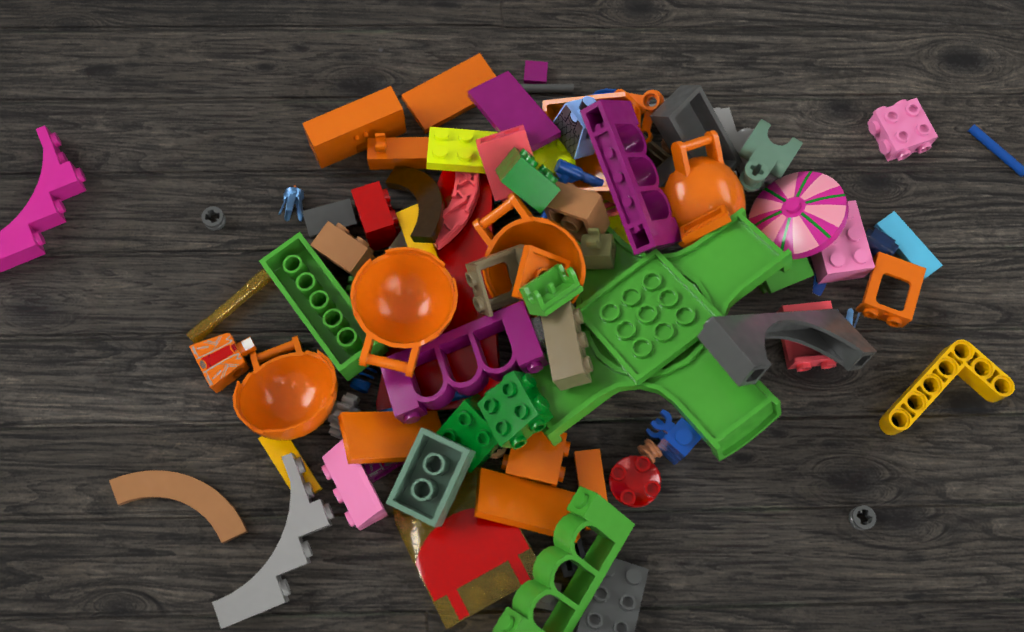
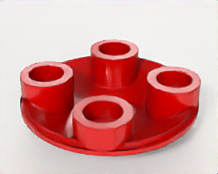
[609,455,661,508]

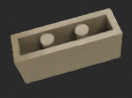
[541,300,593,391]

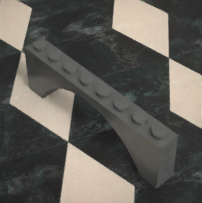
[697,309,877,386]

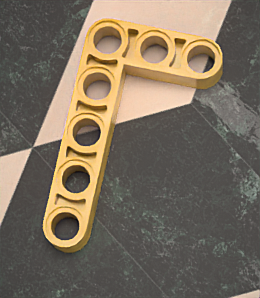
[879,339,1015,436]

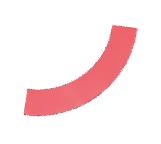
[433,171,481,250]

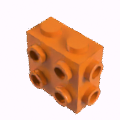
[501,431,571,487]

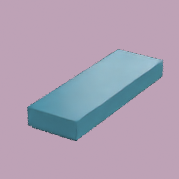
[874,211,943,280]

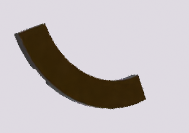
[385,166,445,243]

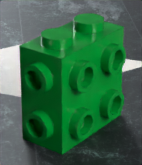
[477,370,554,449]

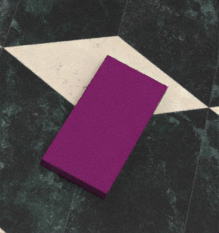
[468,71,561,152]

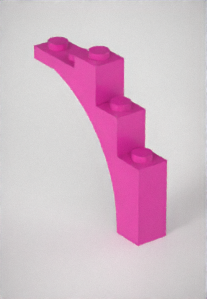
[0,125,86,273]

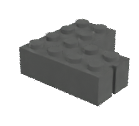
[650,85,742,188]

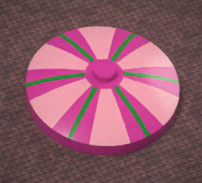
[749,171,849,260]

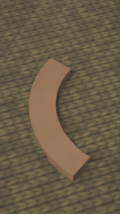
[109,470,248,544]

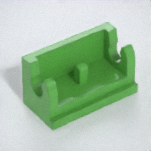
[759,257,814,294]
[519,264,584,316]

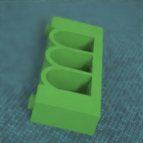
[492,486,635,632]

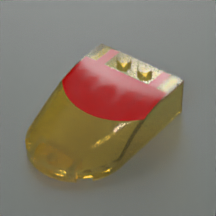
[393,466,536,630]

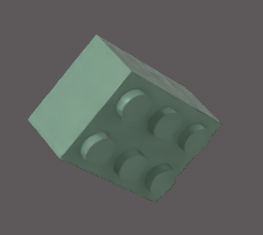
[386,427,476,527]

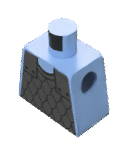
[553,96,596,160]

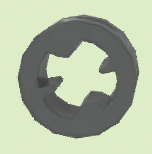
[201,206,226,231]
[848,505,876,530]

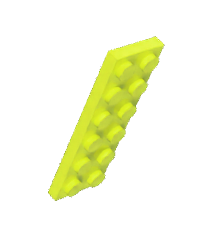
[426,127,576,179]

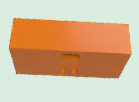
[302,86,407,169]

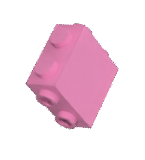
[867,98,938,161]

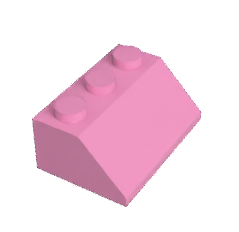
[321,439,388,531]

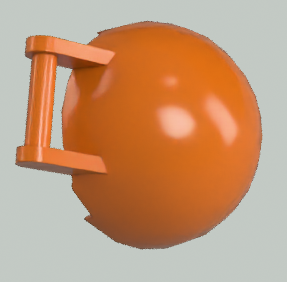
[660,130,746,249]
[472,192,586,320]
[350,247,458,377]
[233,335,338,441]

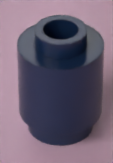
[865,227,899,256]

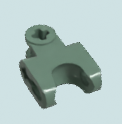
[739,119,803,192]

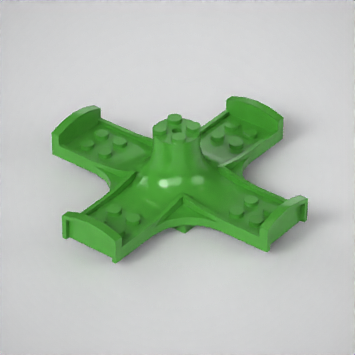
[521,207,793,461]

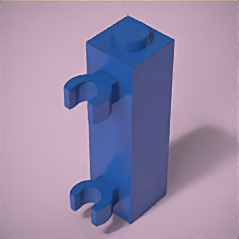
[645,409,702,465]

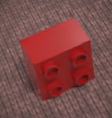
[351,181,400,251]

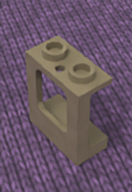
[465,244,524,317]

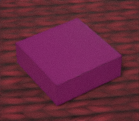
[523,60,548,84]

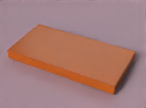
[401,53,496,134]
[338,411,441,464]
[474,468,580,542]

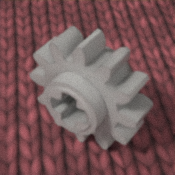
[328,392,361,440]

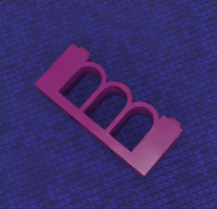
[580,99,682,255]
[380,300,549,424]

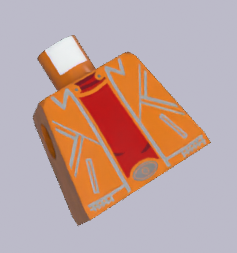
[189,333,257,393]

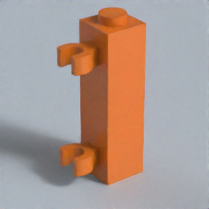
[367,133,429,170]

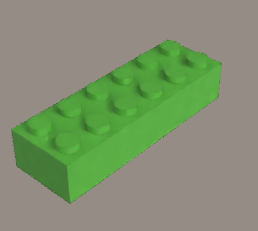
[259,232,390,381]

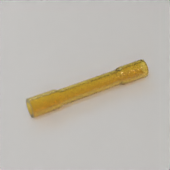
[186,268,272,344]

